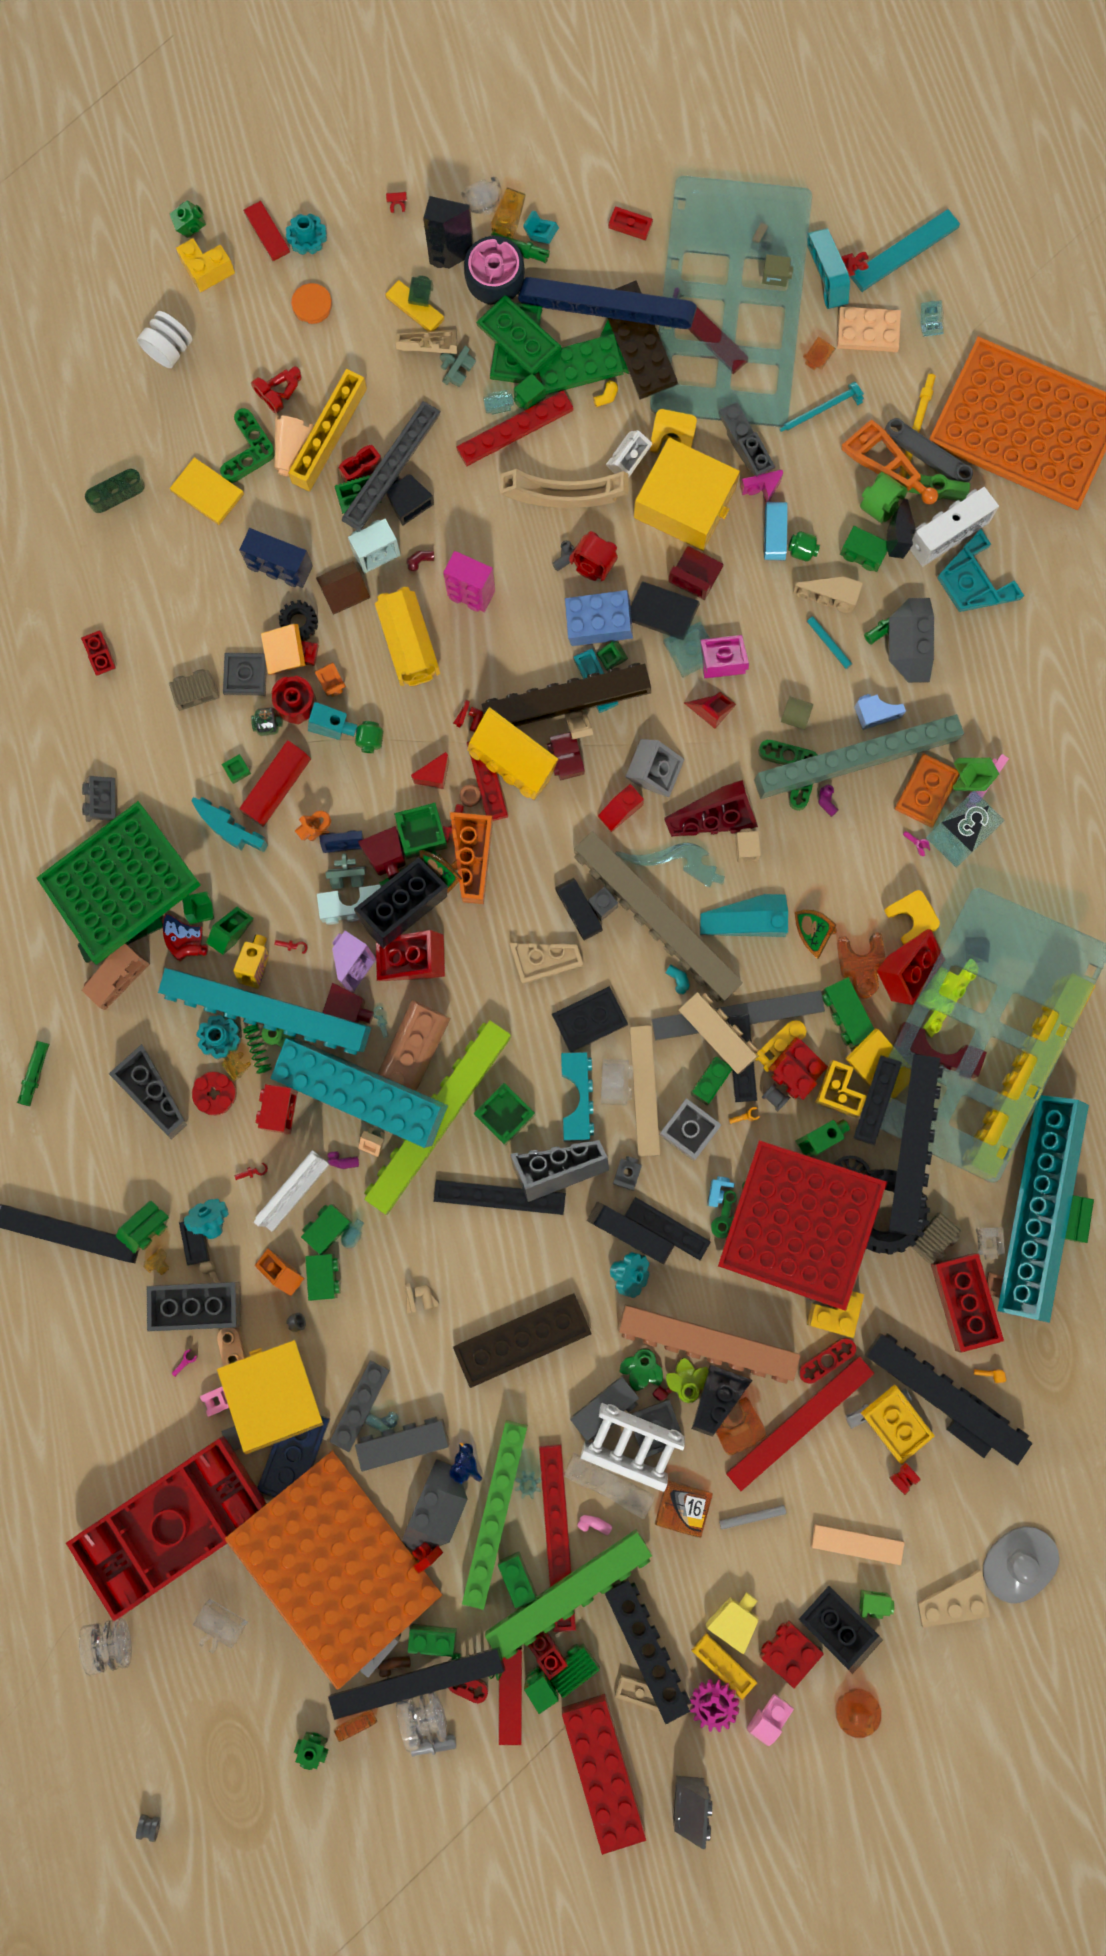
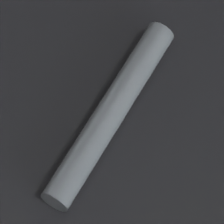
[719,1505,787,1530]

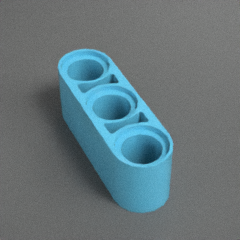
[764,502,788,561]

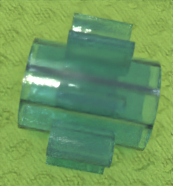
[515,1471,541,1499]

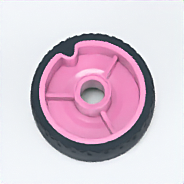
[464,236,525,305]

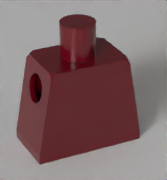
[358,826,406,880]
[322,983,374,1024]

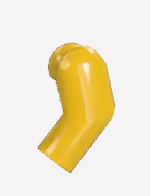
[593,380,618,407]

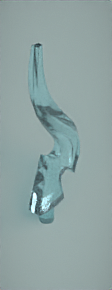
[615,843,725,887]

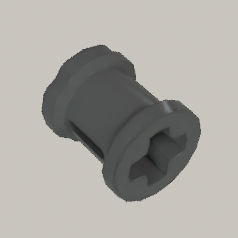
[762,1083,791,1112]

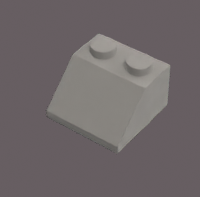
[626,739,684,797]

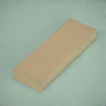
[615,1673,680,1719]

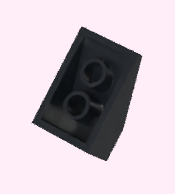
[799,1586,883,1674]

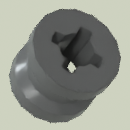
[136,1814,161,1842]

